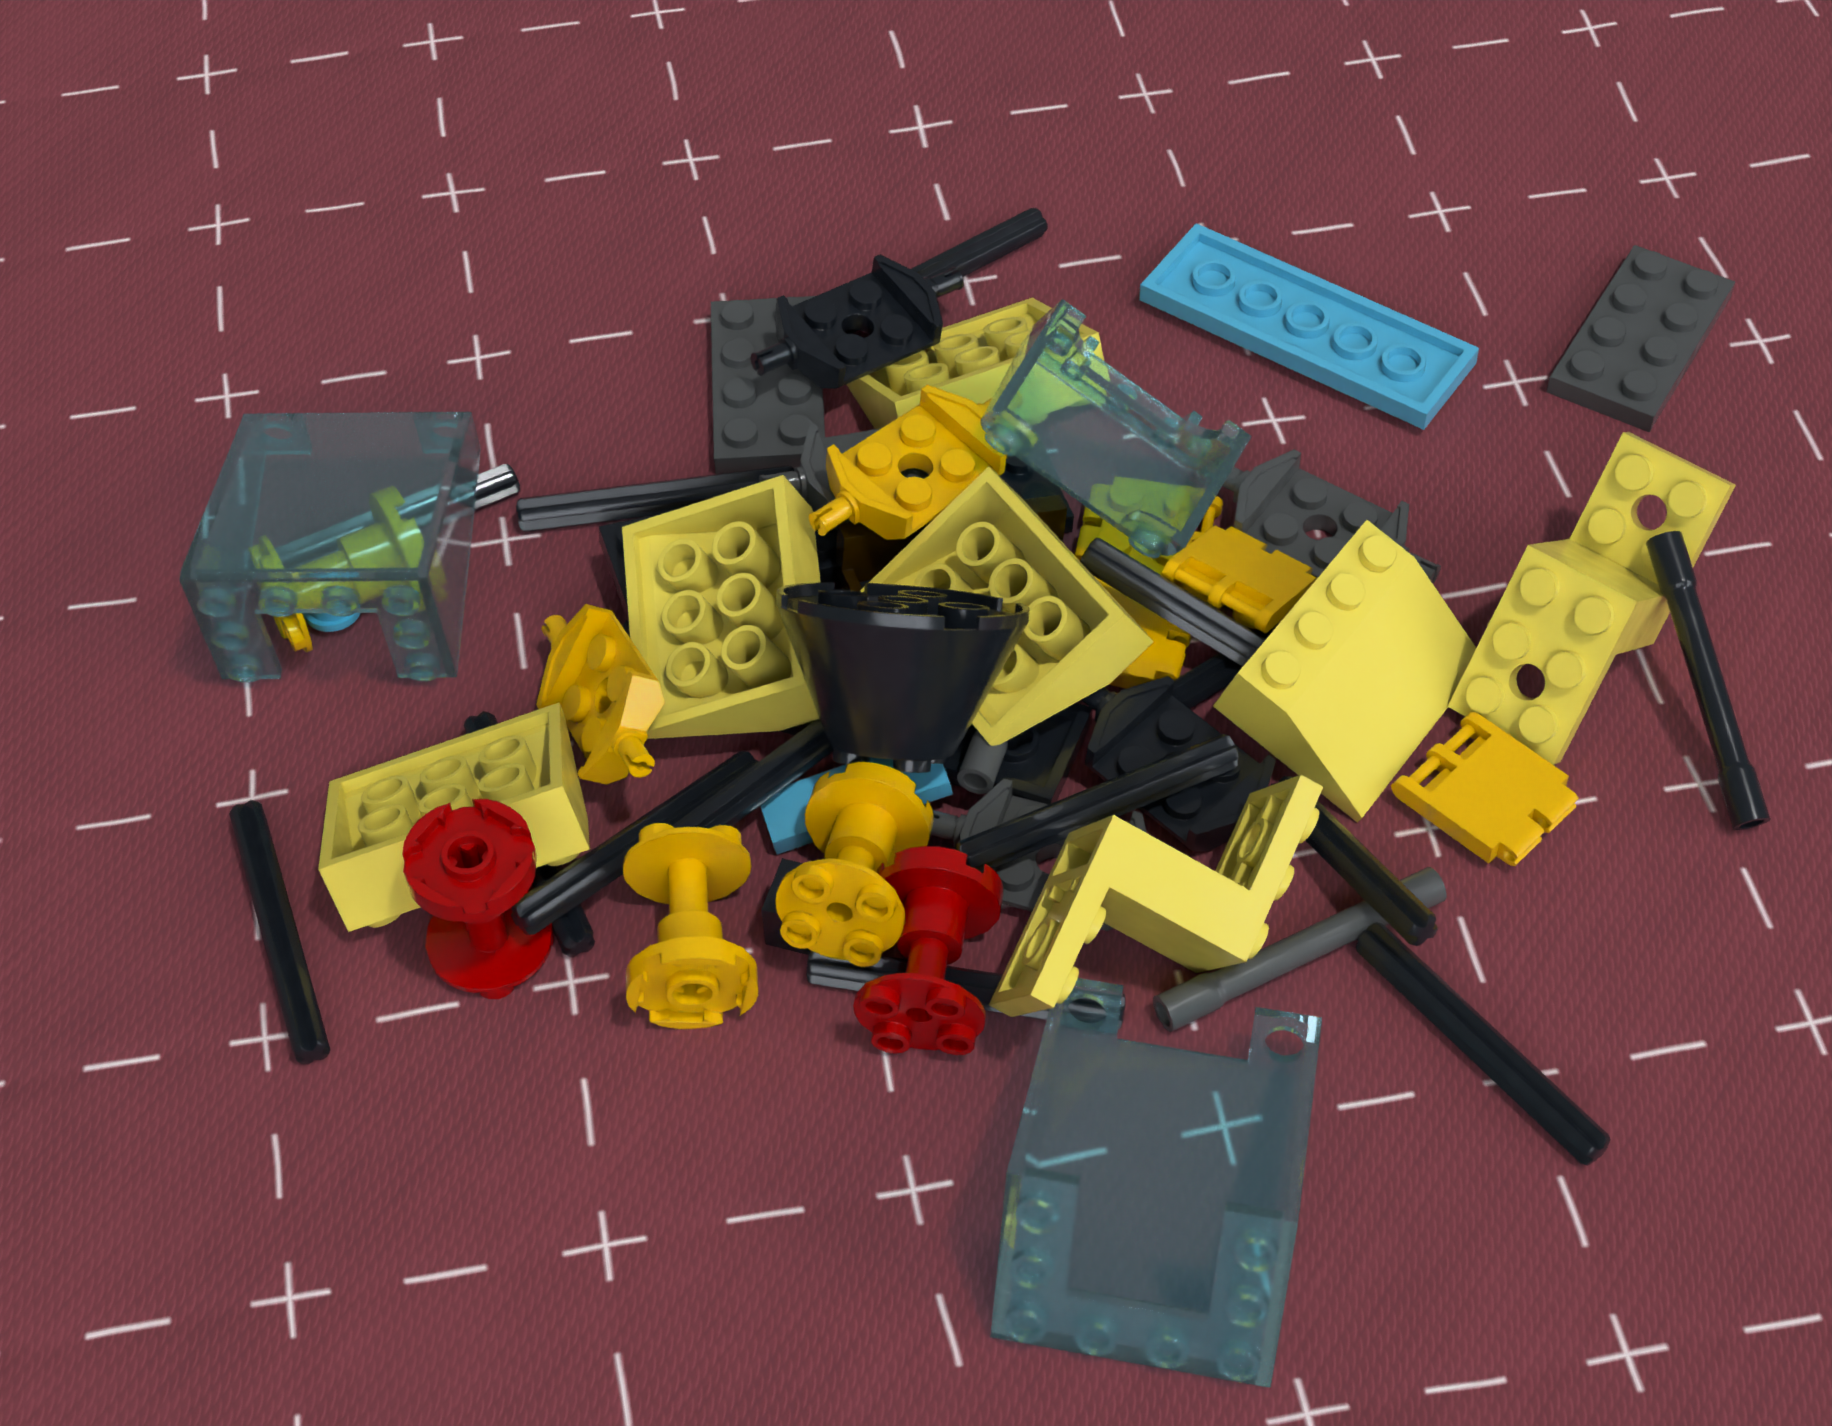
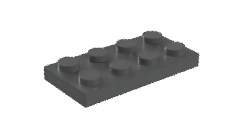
[1546,245,1735,432]
[711,296,825,474]

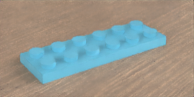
[1139,223,1479,430]

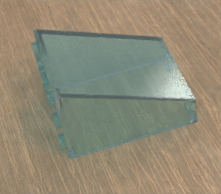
[179,412,481,683]
[990,978,1322,1388]

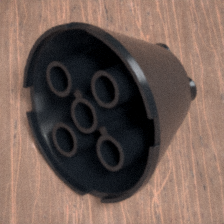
[776,582,1030,773]

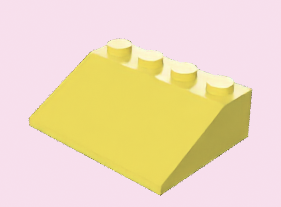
[846,298,1111,434]
[860,466,1154,746]
[622,475,821,739]
[1213,520,1476,823]
[318,702,590,932]

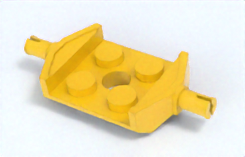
[809,385,1020,540]
[536,604,665,785]

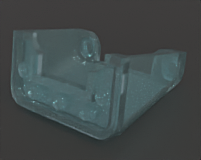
[980,299,1252,558]

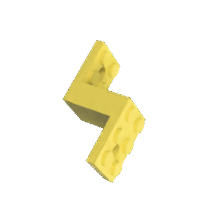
[1447,432,1736,765]
[989,774,1323,1017]

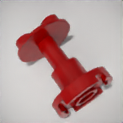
[402,799,554,999]
[853,846,1004,1055]

